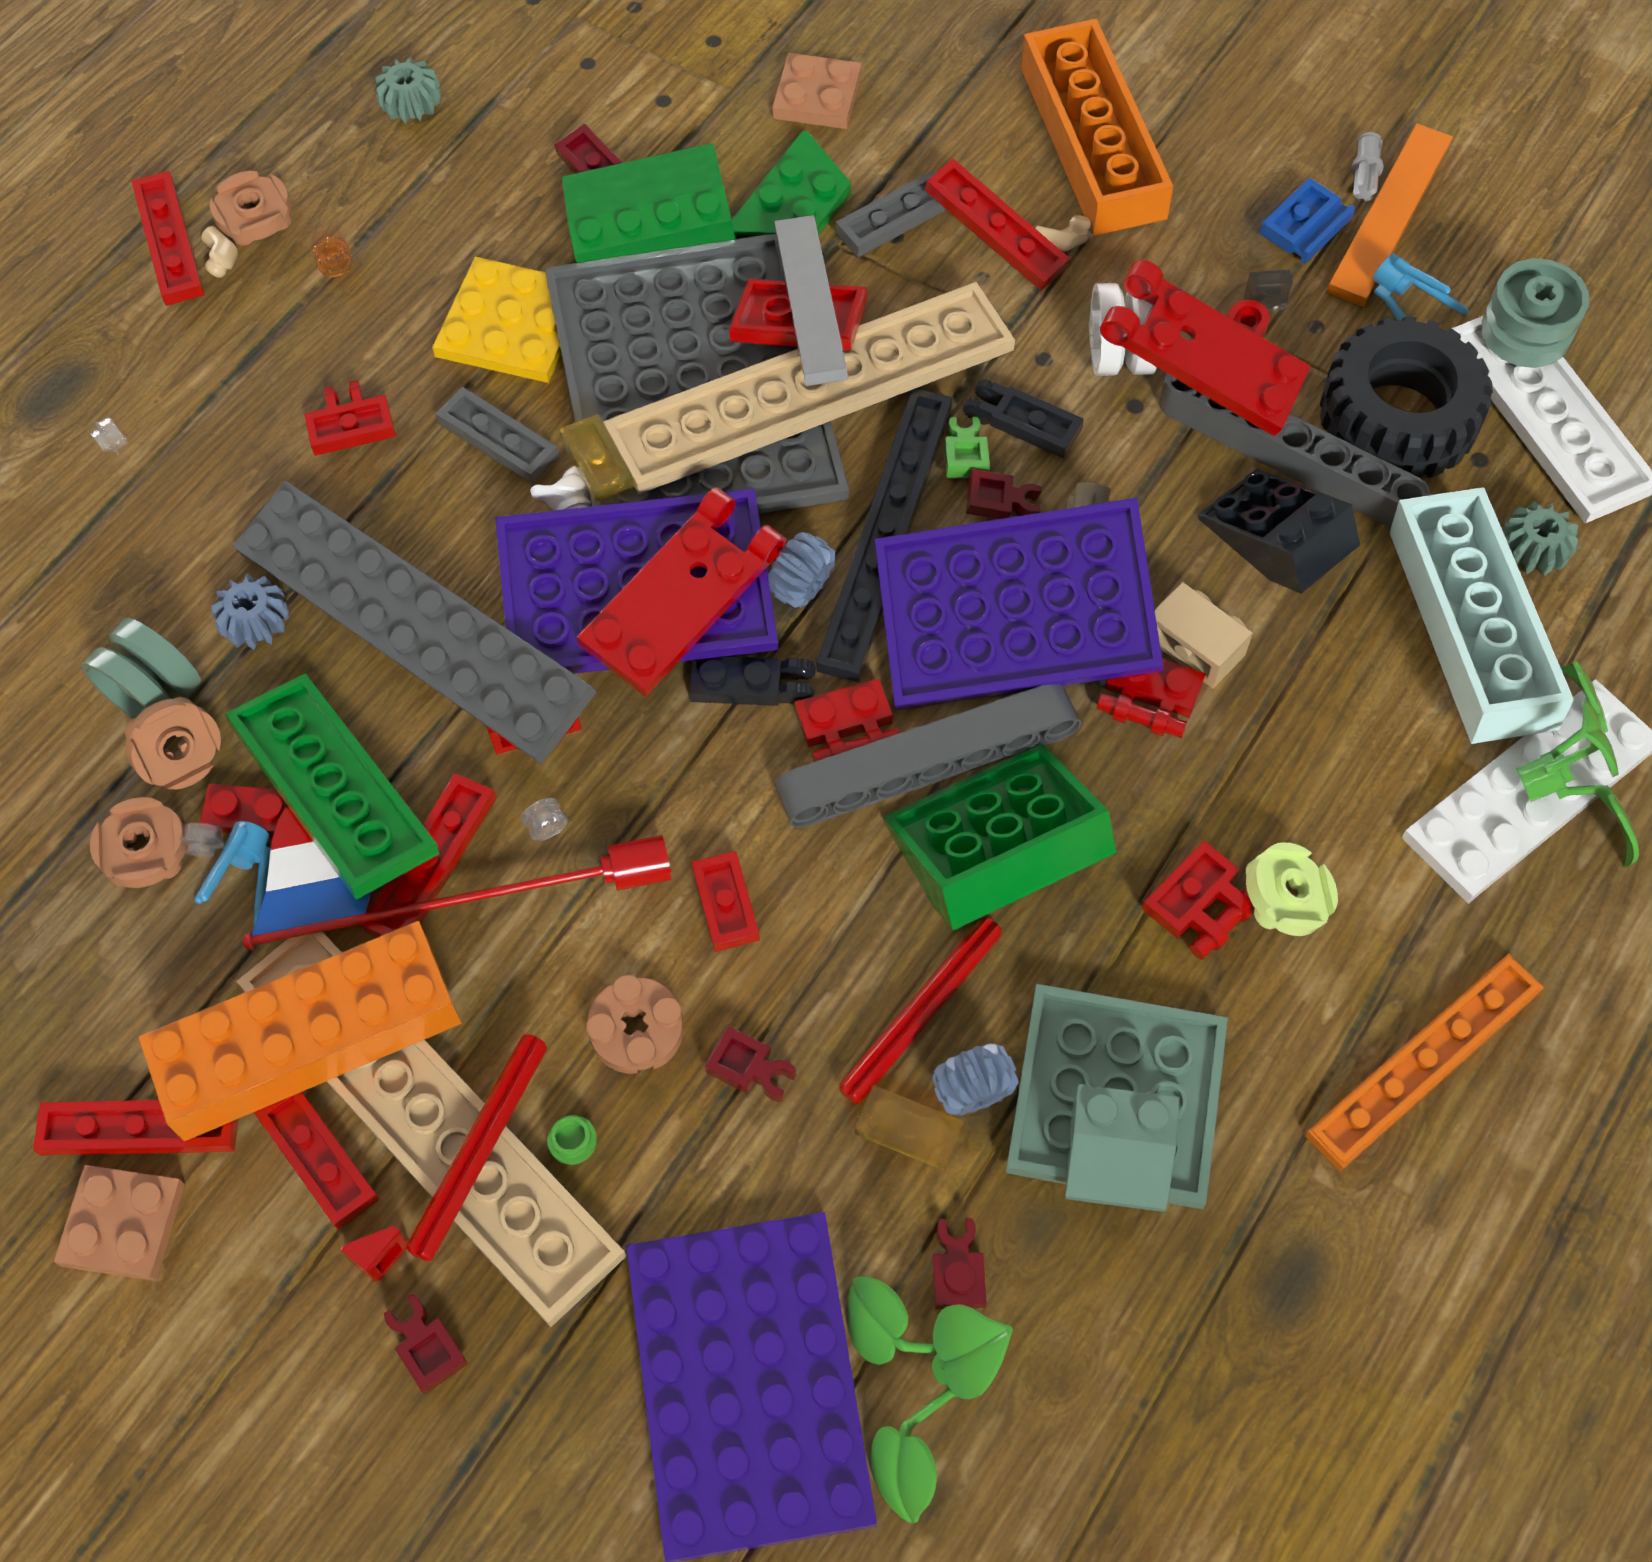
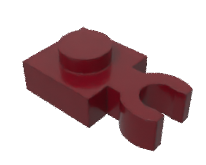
[966,469,1042,519]
[704,1026,797,1102]
[932,1218,987,1310]
[384,1294,469,1394]

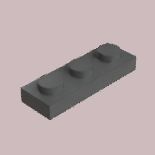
[836,171,947,257]
[436,387,559,484]

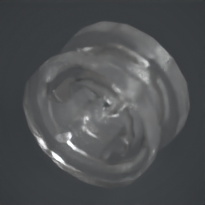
[521,798,568,841]

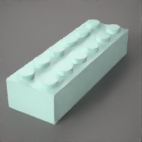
[1390,487,1574,744]

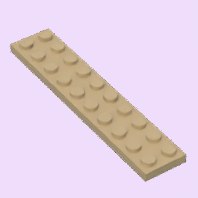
[603,282,1015,495]
[236,932,626,1327]

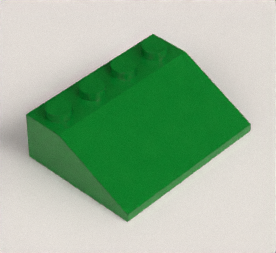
[562,143,736,263]
[883,744,1117,930]

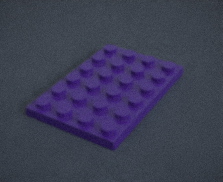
[495,489,778,674]
[875,498,1163,710]
[626,1212,877,1562]

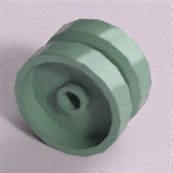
[1482,258,1589,368]
[81,618,201,718]

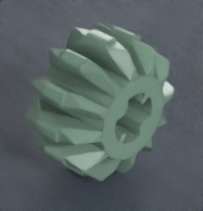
[375,57,441,124]
[1502,501,1579,577]

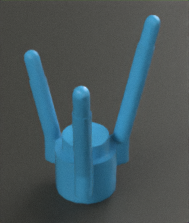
[1372,253,1469,321]
[194,821,271,926]

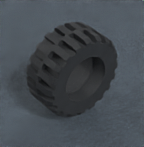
[1319,317,1493,479]

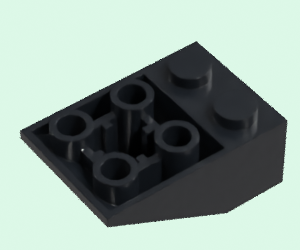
[1198,468,1360,594]

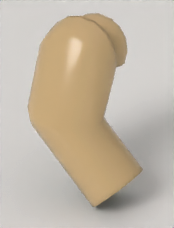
[1036,215,1091,252]
[201,226,238,278]

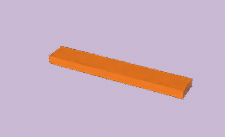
[1327,123,1453,308]
[1305,953,1544,1172]

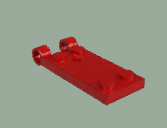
[1100,260,1311,437]
[577,487,787,697]

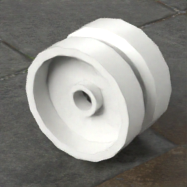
[1089,283,1157,376]

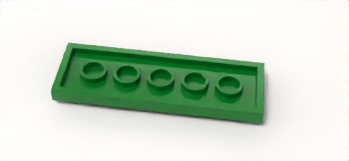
[225,673,439,900]

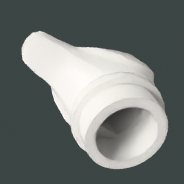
[530,465,592,511]

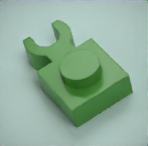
[944,417,990,478]

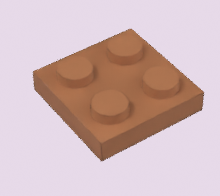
[772,53,862,129]
[54,1165,185,1281]

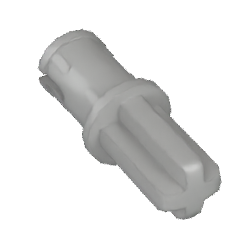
[1351,132,1384,202]

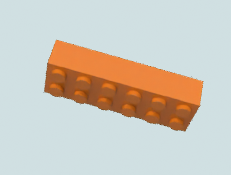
[1021,18,1174,236]
[139,921,462,1142]

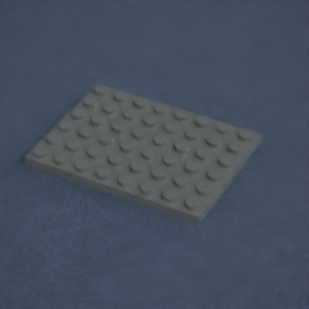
[545,234,849,514]

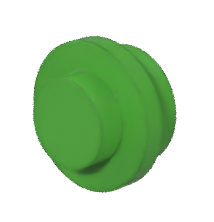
[547,1115,597,1165]

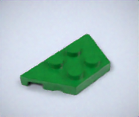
[732,130,851,239]

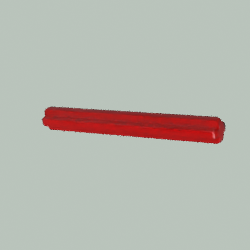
[839,917,1002,1104]
[406,1033,547,1262]

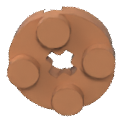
[209,171,291,246]
[125,697,221,790]
[90,797,187,888]
[587,975,683,1074]

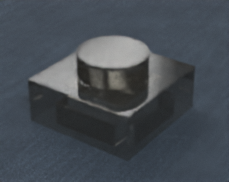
[1243,270,1293,311]

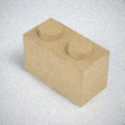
[1155,582,1253,689]

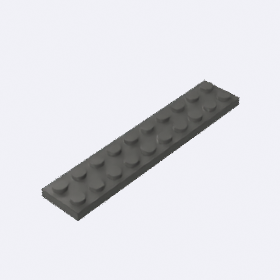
[232,480,597,765]

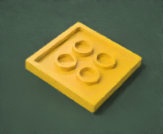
[432,257,561,383]

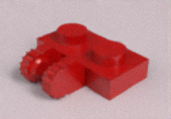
[304,380,396,456]

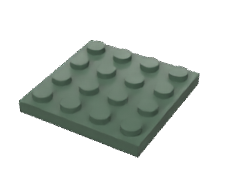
[1006,984,1228,1210]

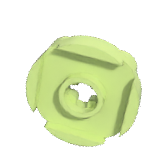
[1246,843,1338,936]

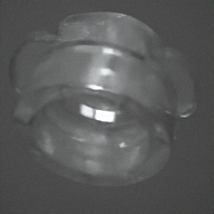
[90,416,129,455]
[179,823,224,857]

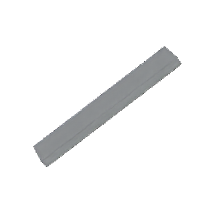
[775,215,848,386]

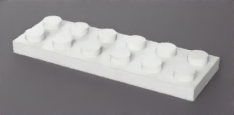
[1452,316,1652,524]
[1402,679,1652,904]

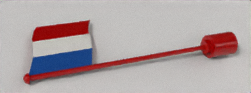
[243,787,672,950]

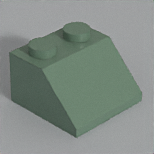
[1064,1084,1180,1212]

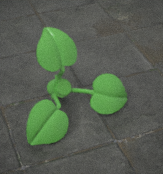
[1516,661,1639,867]
[847,1276,1013,1523]

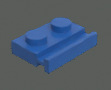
[1259,177,1356,264]

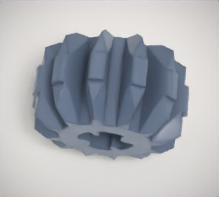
[768,532,836,608]
[211,574,290,650]
[932,1043,1019,1116]

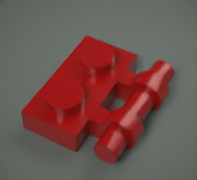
[1096,659,1206,738]
[794,678,900,762]
[1142,841,1255,960]

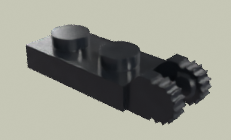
[962,379,1084,458]
[689,656,816,706]

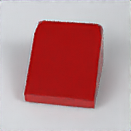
[339,1226,408,1282]

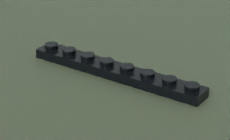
[816,388,952,682]

